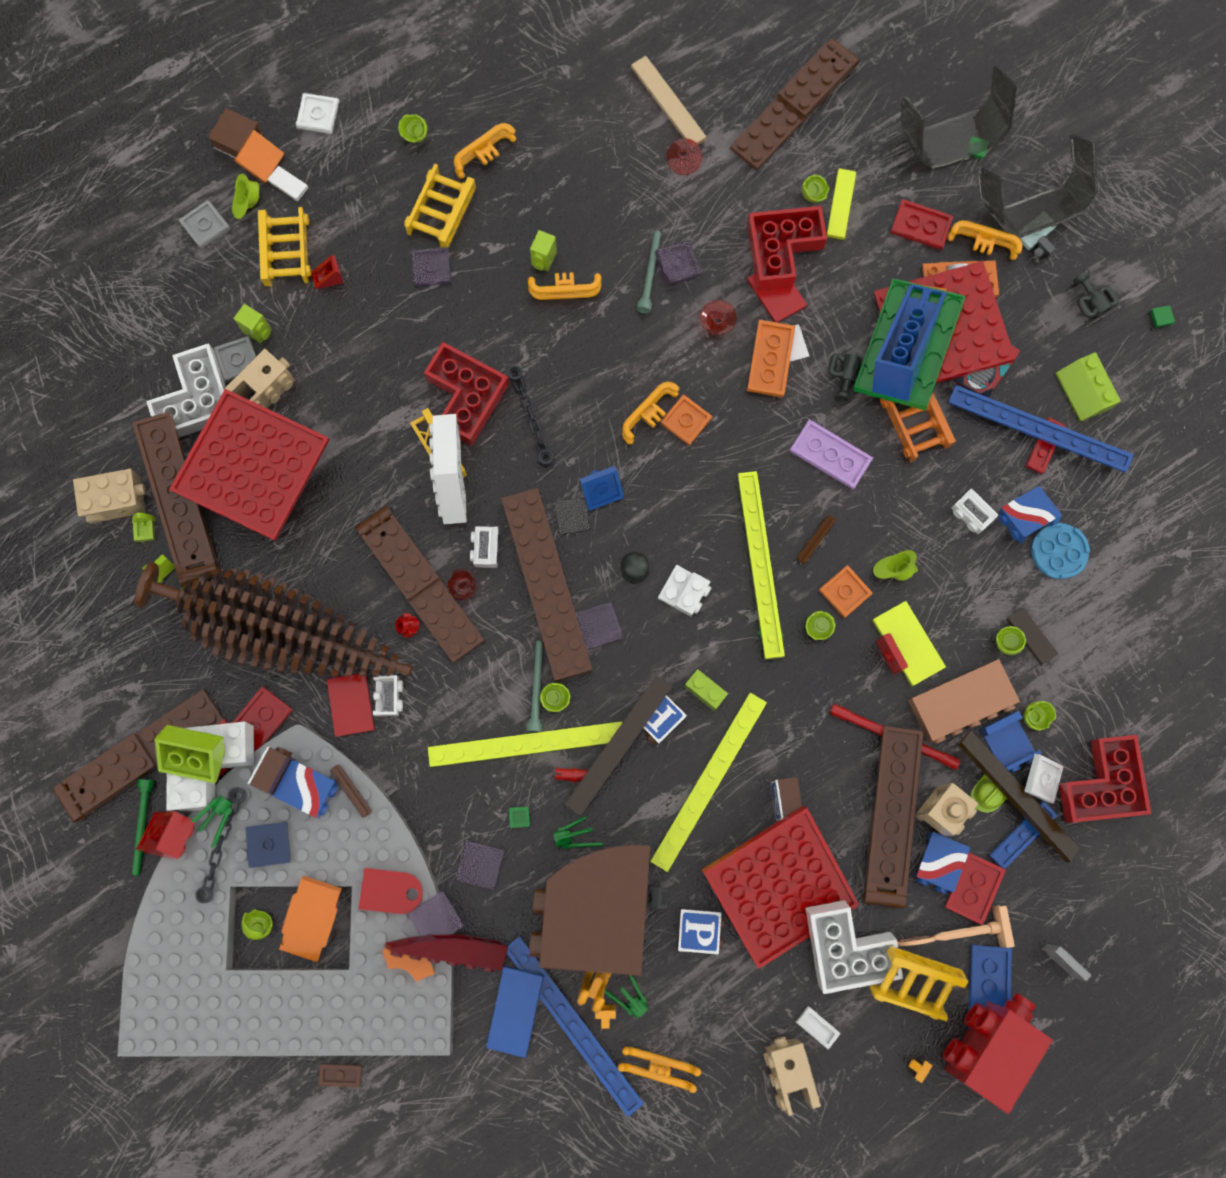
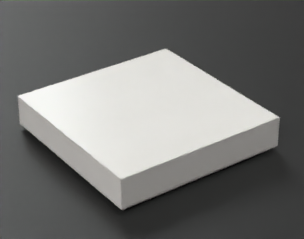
[296,93,339,134]
[1024,754,1064,804]

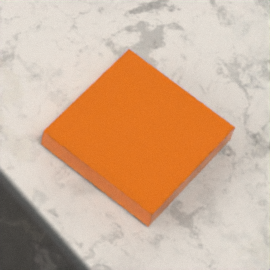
[234,130,284,183]
[660,394,713,446]
[819,565,873,618]

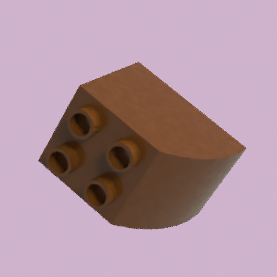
[529,845,650,976]

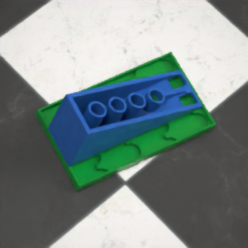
[854,278,965,411]

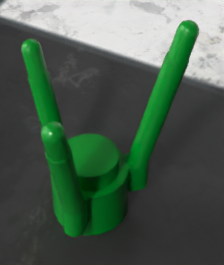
[192,795,233,848]
[553,816,603,850]
[604,975,648,1018]

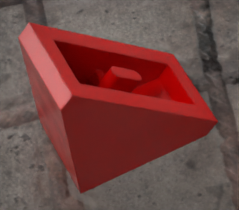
[311,255,343,289]

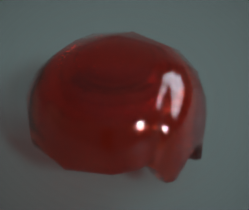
[447,568,476,600]

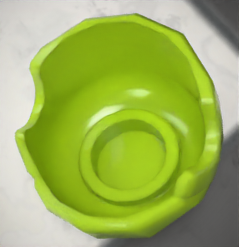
[398,114,428,143]
[801,175,829,203]
[805,611,836,640]
[996,626,1026,655]
[540,682,571,712]
[1023,701,1056,731]
[241,909,273,940]

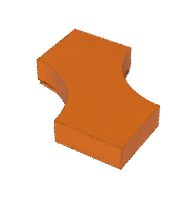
[382,949,435,982]

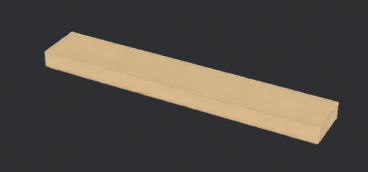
[631,56,706,149]

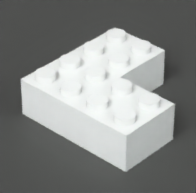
[146,343,226,437]
[429,414,467,524]
[167,722,254,813]
[805,900,903,994]

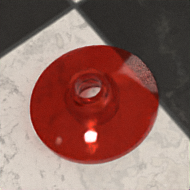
[666,138,702,175]
[700,300,737,335]

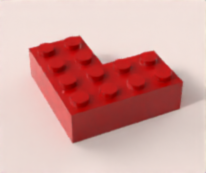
[747,206,827,290]
[424,342,509,446]
[1059,735,1151,823]

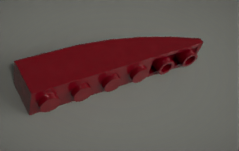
[384,934,508,972]

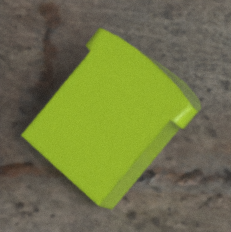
[132,512,156,542]
[142,554,175,583]

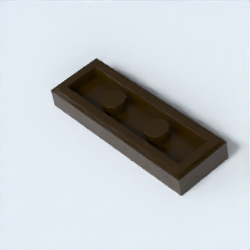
[1006,608,1058,666]

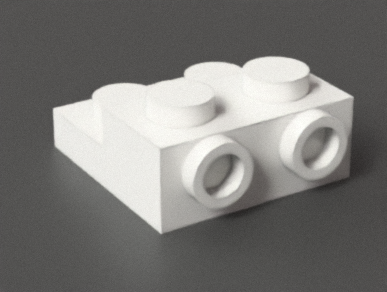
[658,565,712,617]

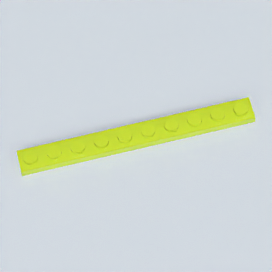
[738,471,785,659]
[650,693,767,872]
[428,722,622,767]

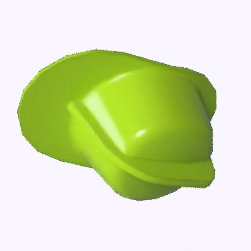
[232,174,259,219]
[873,550,918,581]
[971,774,1007,813]

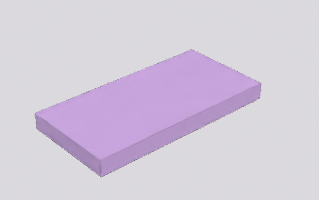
[790,419,873,490]

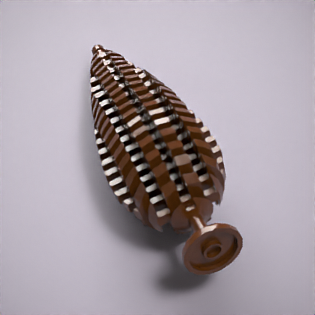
[134,561,412,677]

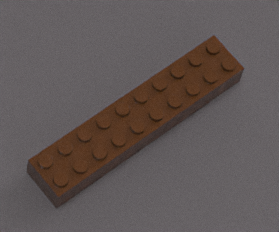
[501,488,592,683]

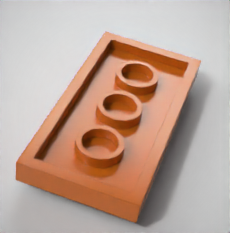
[747,320,795,397]

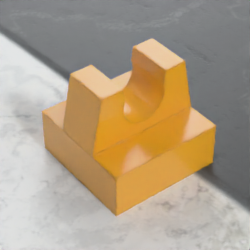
[595,1004,616,1028]
[908,1059,933,1083]

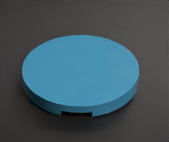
[1031,523,1090,579]

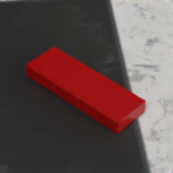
[1025,417,1066,475]

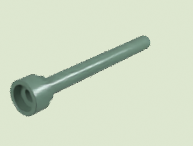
[637,230,661,313]
[526,640,544,733]

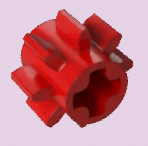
[395,613,419,638]

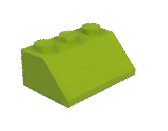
[1055,352,1121,422]
[155,725,225,783]

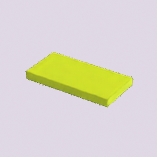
[872,601,946,686]

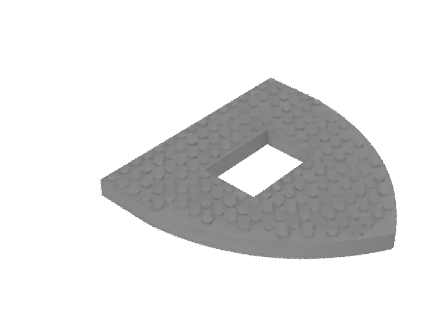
[118,725,454,1057]

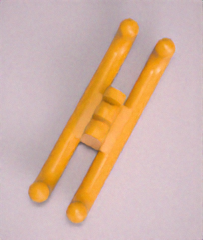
[454,123,516,179]
[947,220,1022,260]
[528,272,601,300]
[622,381,679,445]
[577,971,612,1013]
[618,1046,701,1093]

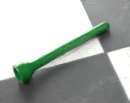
[132,779,155,876]

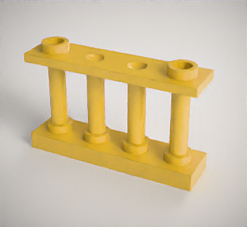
[404,164,476,250]
[258,207,311,286]
[869,946,968,1021]

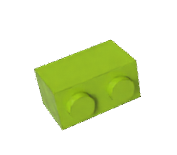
[530,230,557,271]
[233,304,272,344]
[684,669,728,711]

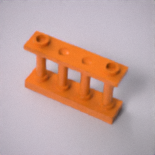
[880,393,956,462]

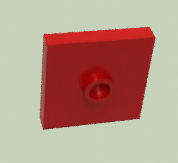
[875,633,908,675]

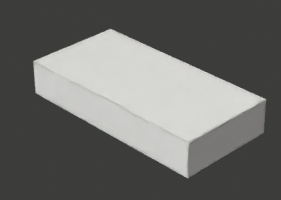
[267,166,308,202]
[796,1006,841,1049]

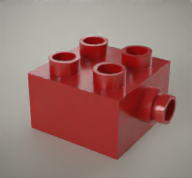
[943,993,1053,1114]

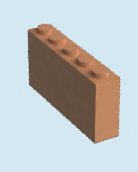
[908,659,1020,744]

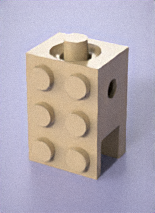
[224,349,295,408]
[73,469,146,524]
[915,783,978,836]
[763,1037,821,1116]

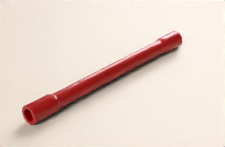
[829,703,960,770]

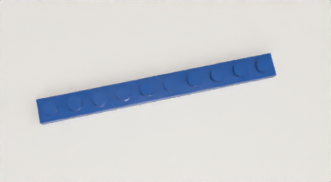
[947,385,1134,473]
[507,936,644,1117]

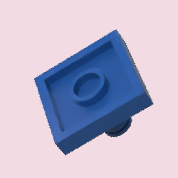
[579,466,624,511]

